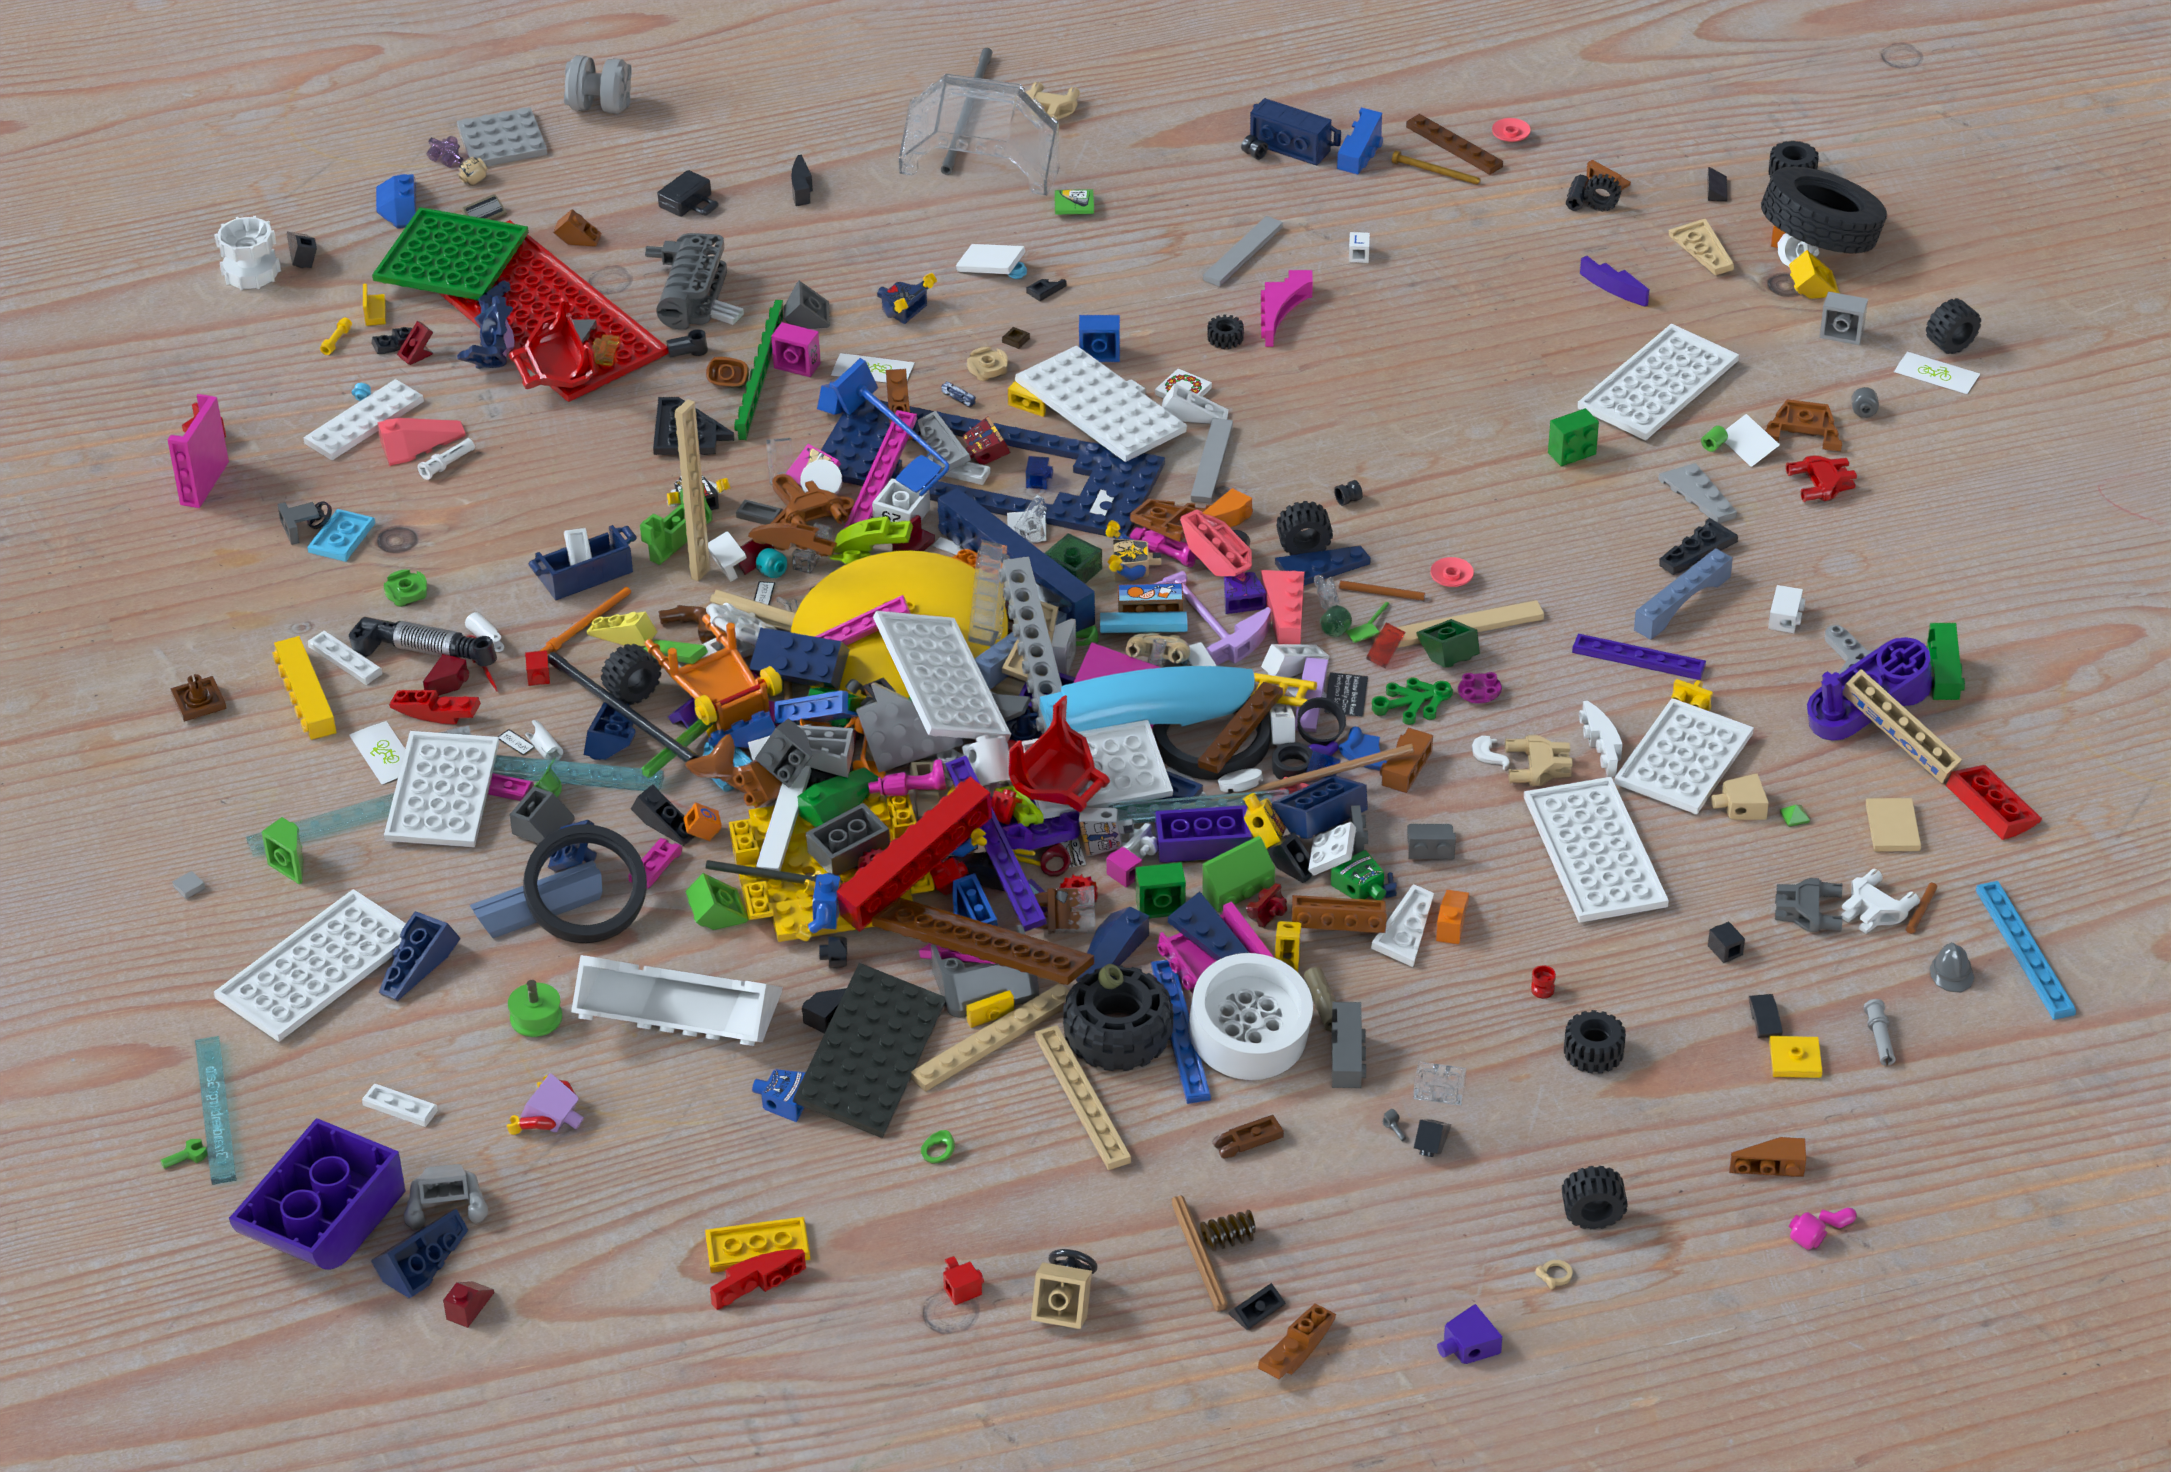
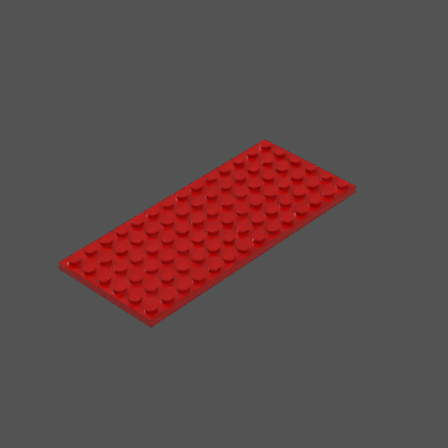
[438,220,669,402]

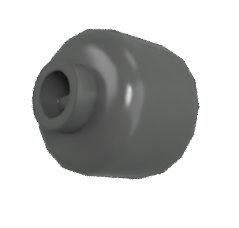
[1851,387,1879,418]

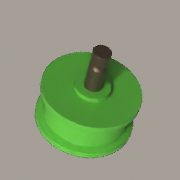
[508,980,562,1037]

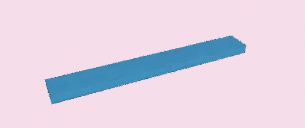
[1976,881,2076,1020]

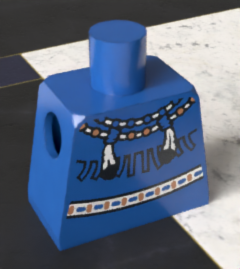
[752,1069,806,1122]

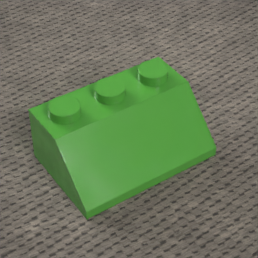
[1202,836,1275,913]

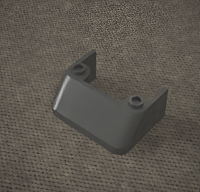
[931,925,1039,1018]

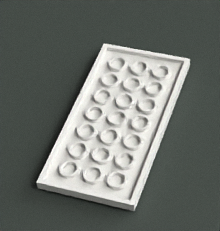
[1578,324,1739,441]
[1015,345,1187,462]
[873,611,1011,741]
[1524,777,1669,923]
[214,889,406,1042]

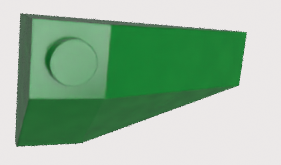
[797,767,878,827]

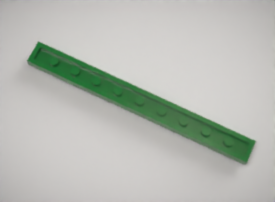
[734,300,784,440]

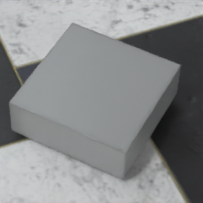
[172,871,205,899]

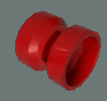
[1531,965,1556,999]

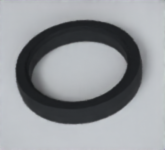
[1153,697,1271,780]
[523,824,647,943]

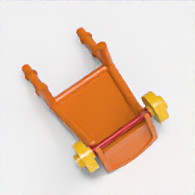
[644,614,782,731]

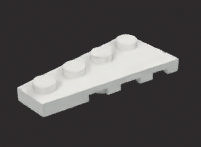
[1371,884,1434,967]

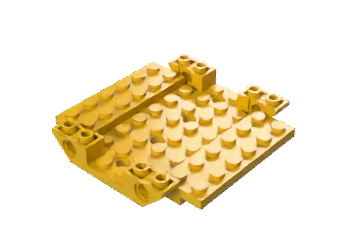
[729,792,934,942]

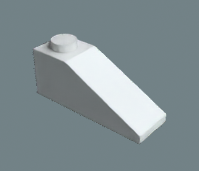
[1162,383,1228,424]
[1261,644,1330,678]
[1268,704,1295,747]

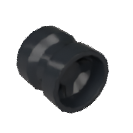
[1241,134,1268,160]
[1334,480,1363,506]

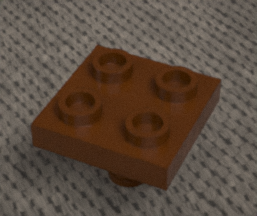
[170,674,227,722]

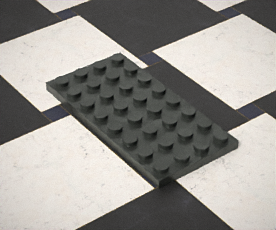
[793,963,946,1139]

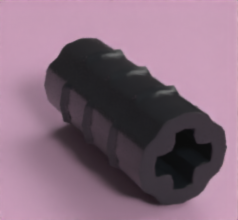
[1566,174,1589,211]

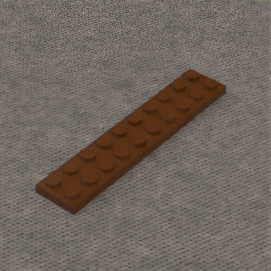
[872,897,1095,985]

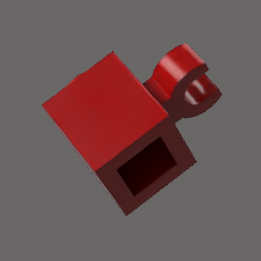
[930,857,969,895]
[943,1256,984,1305]

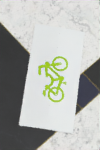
[1894,352,1980,394]
[831,353,915,382]
[349,721,405,785]

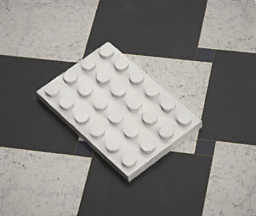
[1614,698,1754,814]
[1022,720,1173,819]
[384,731,499,847]

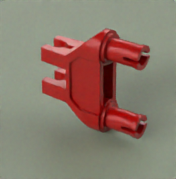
[1786,455,1857,502]

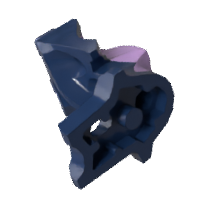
[457,296,514,369]

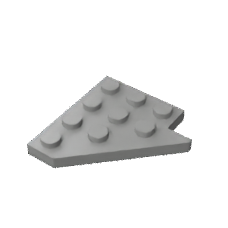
[856,682,964,773]

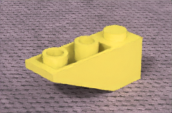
[586,611,657,646]

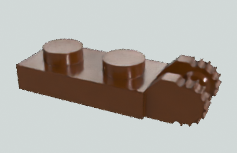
[1212,1115,1284,1159]

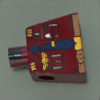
[963,416,1011,465]

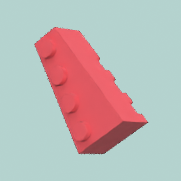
[1261,570,1304,644]

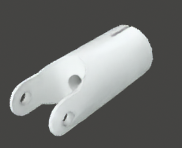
[465,612,504,652]
[525,720,563,763]

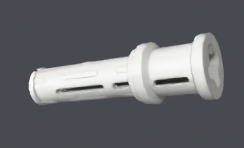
[418,438,475,480]

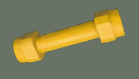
[320,317,352,355]

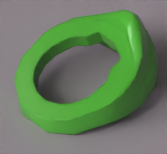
[1076,626,1099,646]
[921,1130,955,1163]

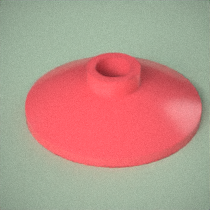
[1492,118,1530,142]
[1430,557,1474,587]

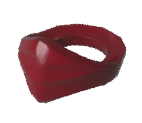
[1040,843,1071,876]

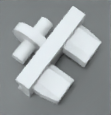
[1117,823,1158,859]

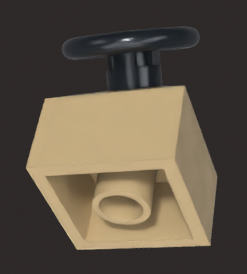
[1031,1249,1098,1329]

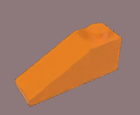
[1202,488,1253,528]
[1436,890,1469,944]

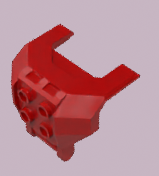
[509,290,596,389]
[1008,695,1110,812]

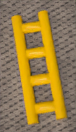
[1250,673,1317,707]

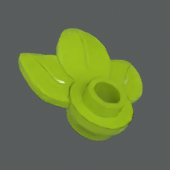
[828,550,870,565]

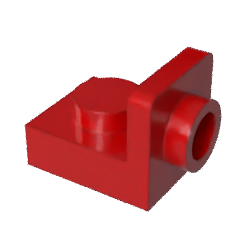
[991,788,1023,824]

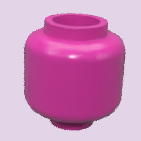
[1788,1212,1828,1250]

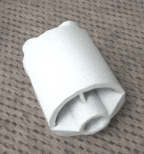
[962,735,1013,797]

